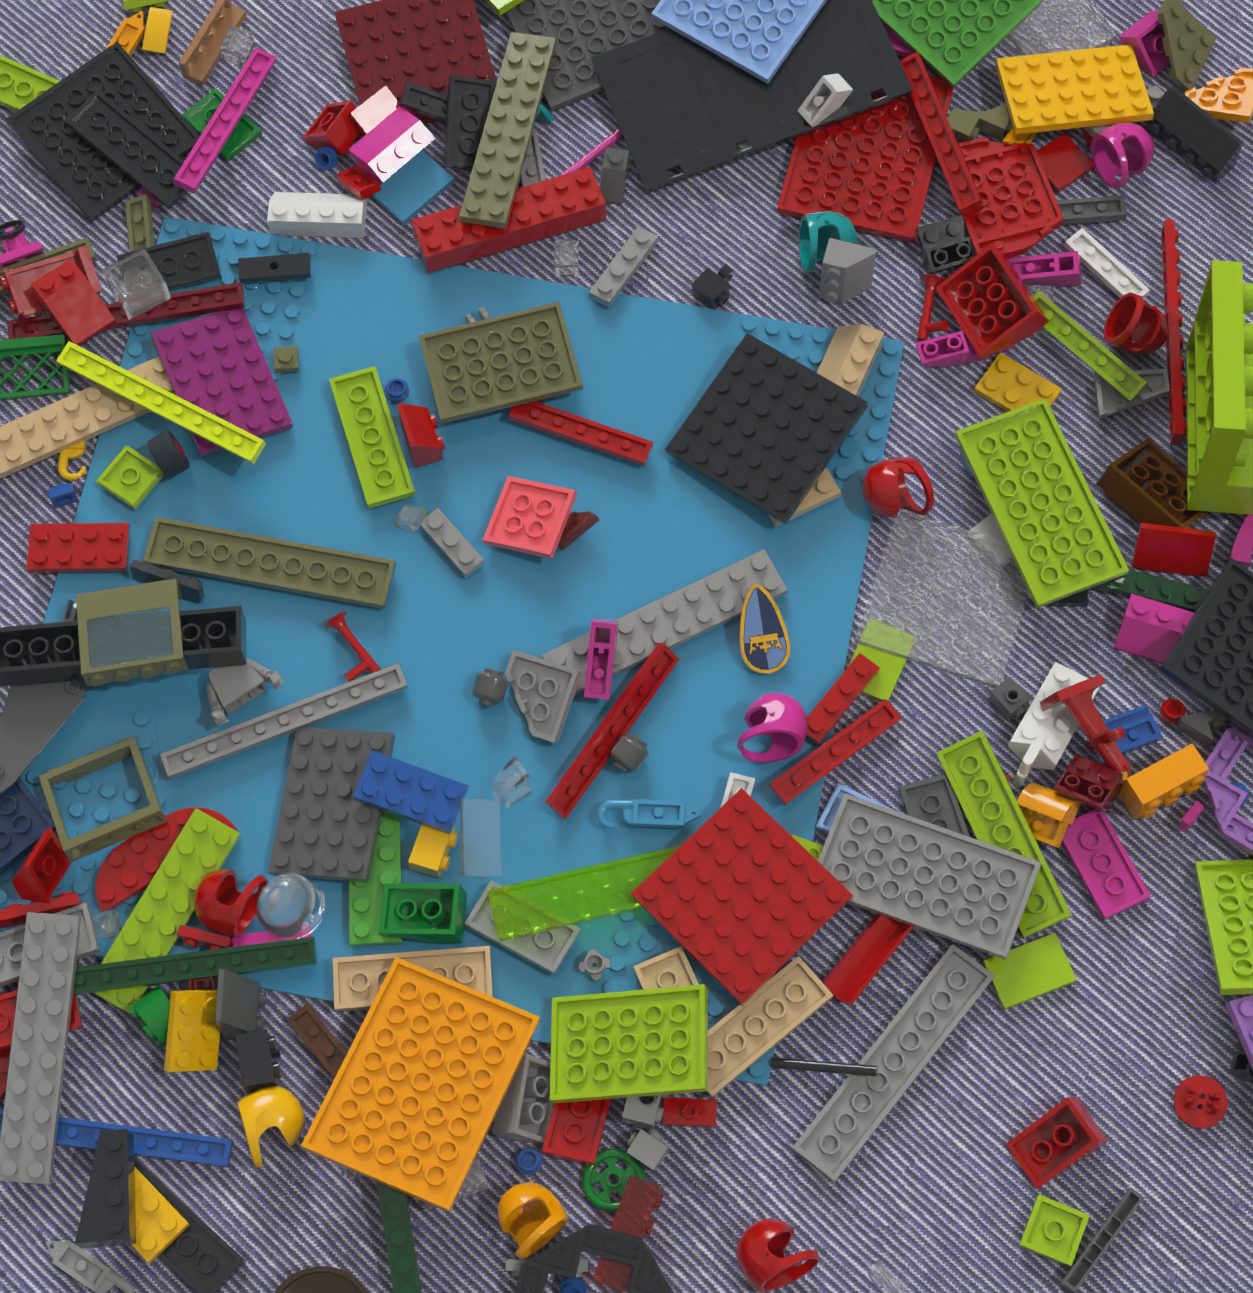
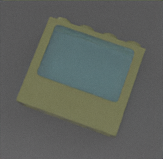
[76,578,188,686]

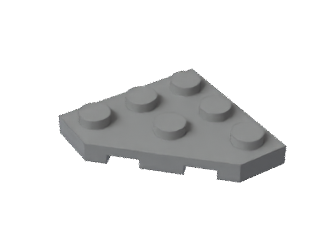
[505,650,582,744]

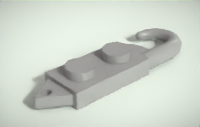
[46,1239,136,1293]

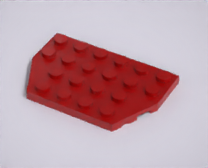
[942,137,1064,258]

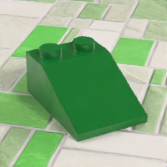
[379,883,467,944]

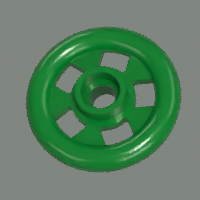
[581,1148,646,1213]

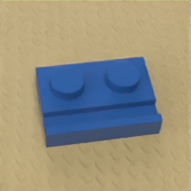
[1104,704,1163,755]

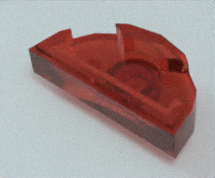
[558,511,600,551]

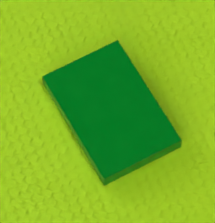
[182,88,262,162]

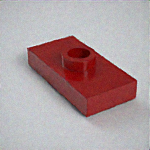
[662,1097,717,1128]

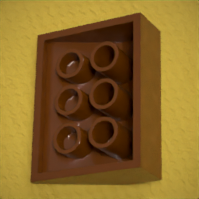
[1097,439,1211,529]

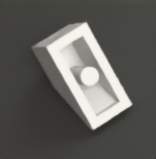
[797,73,853,127]

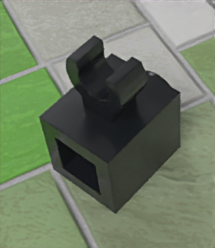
[692,264,733,309]

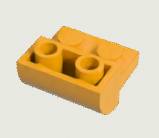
[1017,783,1081,848]

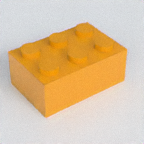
[1119,743,1209,820]

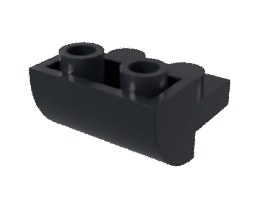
[915,215,975,273]

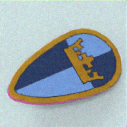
[739,584,790,674]

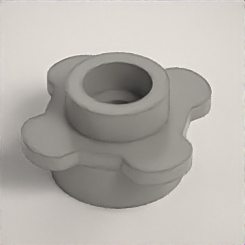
[579,950,610,981]

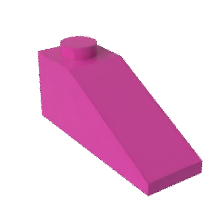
[1007,251,1082,287]
[584,618,619,700]

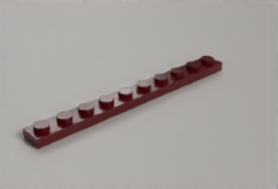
[8,282,245,340]

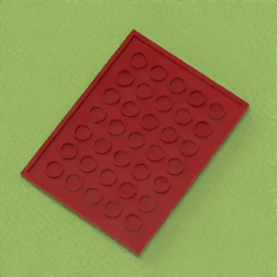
[777,75,954,243]

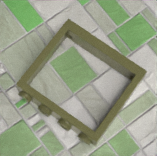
[39,736,167,862]

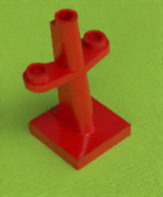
[1039,674,1128,773]

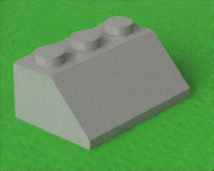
[819,238,877,303]
[492,1054,555,1145]

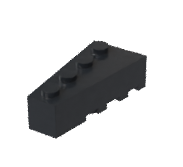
[75,1129,136,1249]

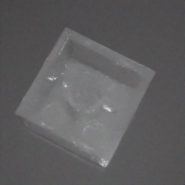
[102,248,171,320]

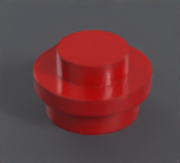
[1160,699,1186,724]

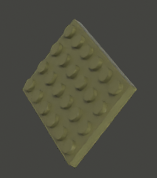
[419,302,583,424]

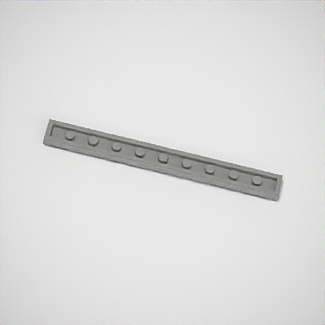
[160,663,408,780]

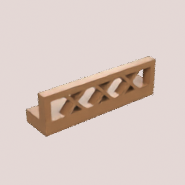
[179,0,247,86]

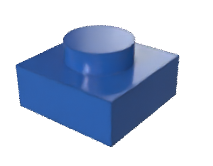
[48,483,79,508]

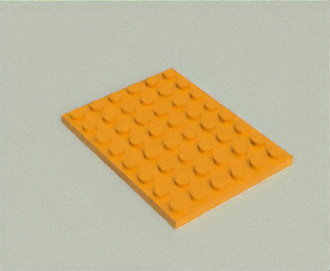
[301,957,540,1213]

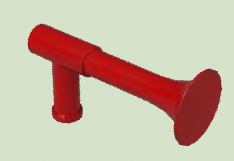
[917,274,948,342]
[325,611,381,682]

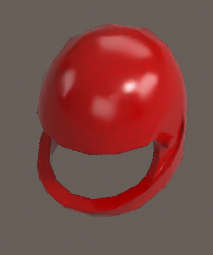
[1103,292,1169,355]
[862,457,934,517]
[194,869,269,937]
[736,1218,819,1292]

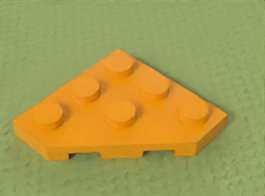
[1185,68,1253,123]

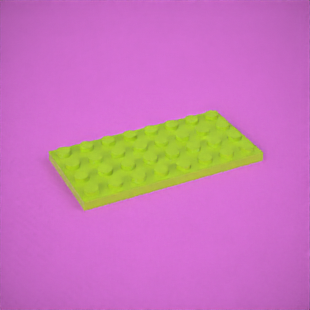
[954,398,1129,608]

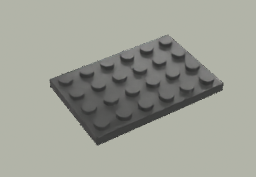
[268,727,395,882]

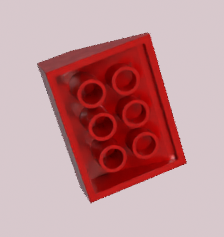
[936,243,1049,358]

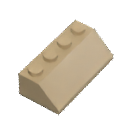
[817,324,884,397]

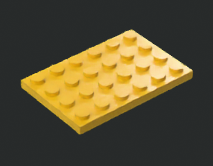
[995,45,1154,134]

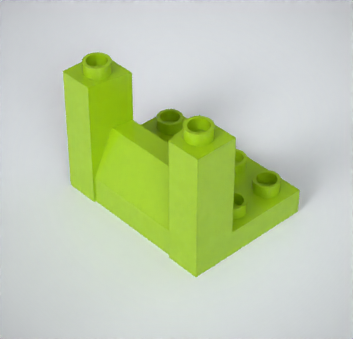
[1186,260,1253,515]

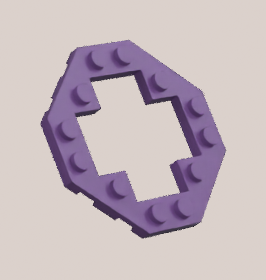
[1204,727,1253,856]

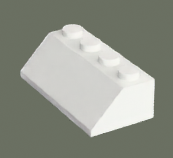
[267,192,368,238]

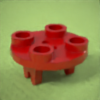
[1174,1075,1228,1129]

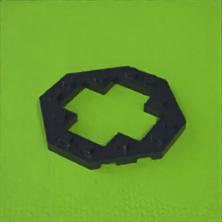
[515,1223,674,1293]

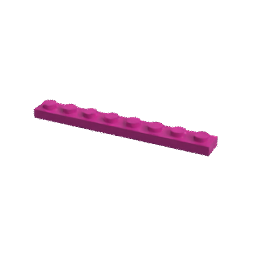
[173,47,276,194]

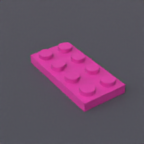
[1061,809,1151,920]

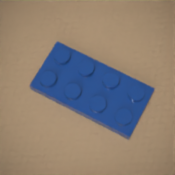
[353,750,469,835]

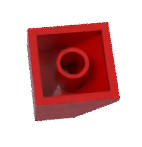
[302,100,363,155]
[397,403,446,468]
[12,828,71,902]

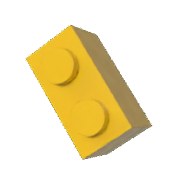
[408,824,459,878]

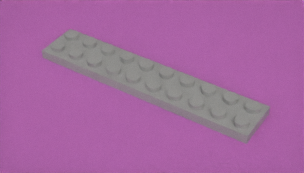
[542,549,788,695]
[0,912,82,1185]
[792,944,995,1183]

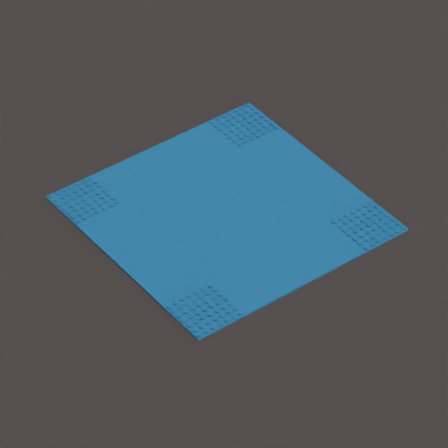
[0,217,904,1086]

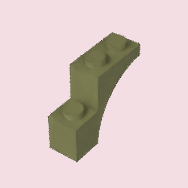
[948,102,1013,143]

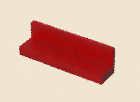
[822,914,914,1005]

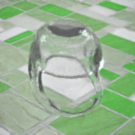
[256,872,326,940]

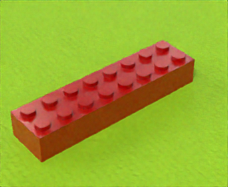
[411,167,606,273]

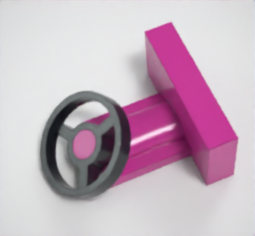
[0,220,44,269]

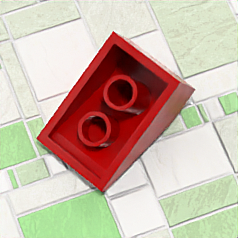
[31,259,116,346]
[1006,1097,1108,1189]

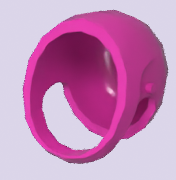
[1091,122,1155,188]
[737,693,807,763]

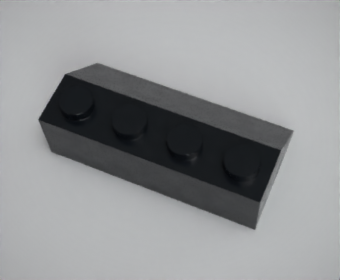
[1146,85,1243,184]

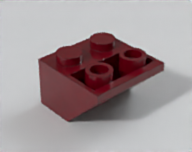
[1054,754,1123,811]

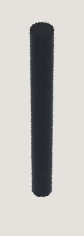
[771,1057,878,1077]

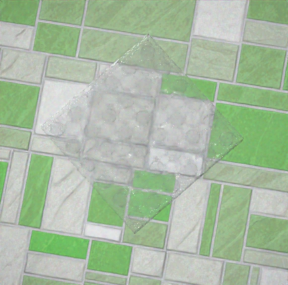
[854,508,1029,688]

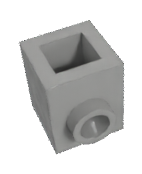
[627,1128,671,1171]

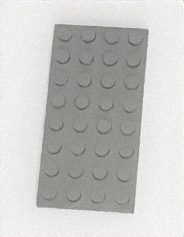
[818,793,1042,960]

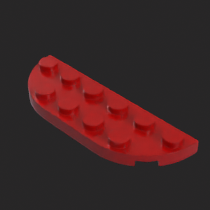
[96,807,238,915]

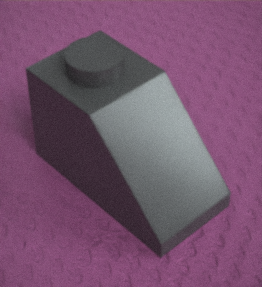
[600,147,630,205]

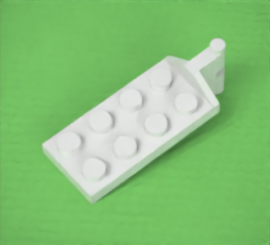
[1008,662,1100,788]

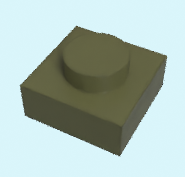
[274,346,299,373]

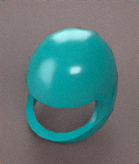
[799,211,857,273]

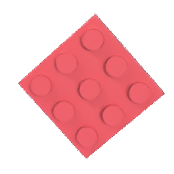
[483,476,577,559]

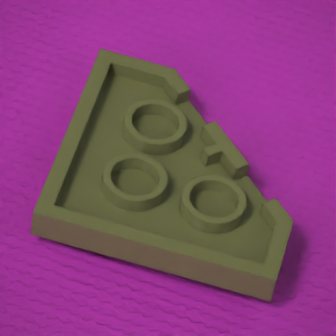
[1157,0,1216,93]

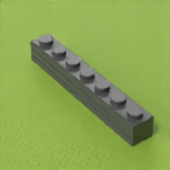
[1060,1187,1144,1293]

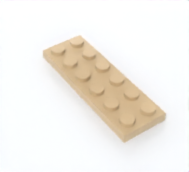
[333,946,493,1012]
[706,956,833,1098]

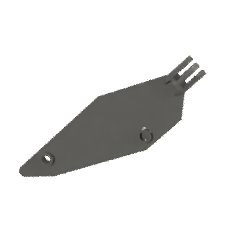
[0,599,88,794]

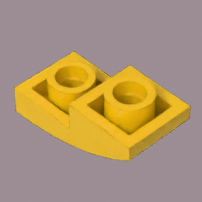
[142,7,173,55]

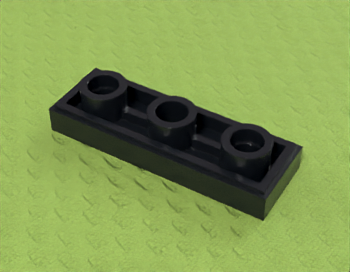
[238,253,311,283]
[130,560,204,603]

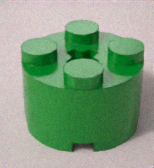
[129,985,170,1049]

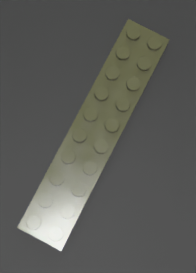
[459,32,556,229]
[143,517,396,609]

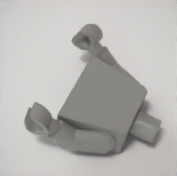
[206,658,284,726]

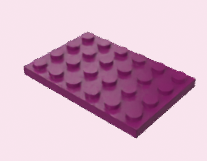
[151,308,293,456]

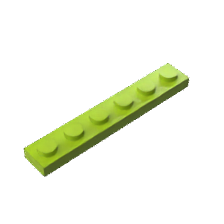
[1033,291,1148,402]

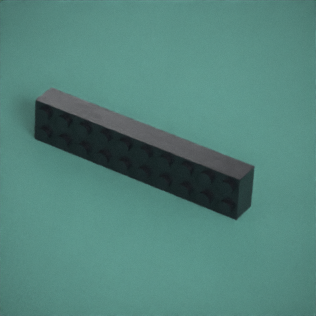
[0,606,247,687]

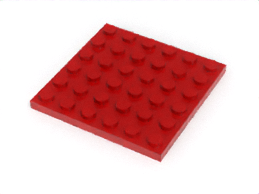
[631,788,853,1006]

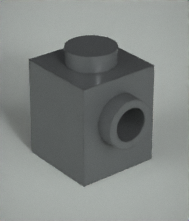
[989,677,1030,722]

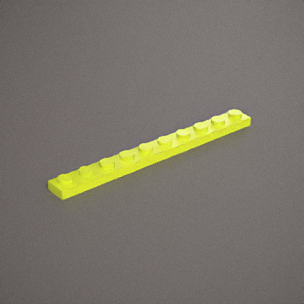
[56,341,266,464]

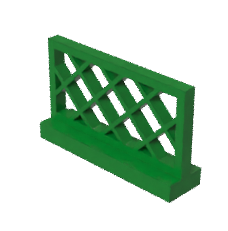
[0,334,71,401]

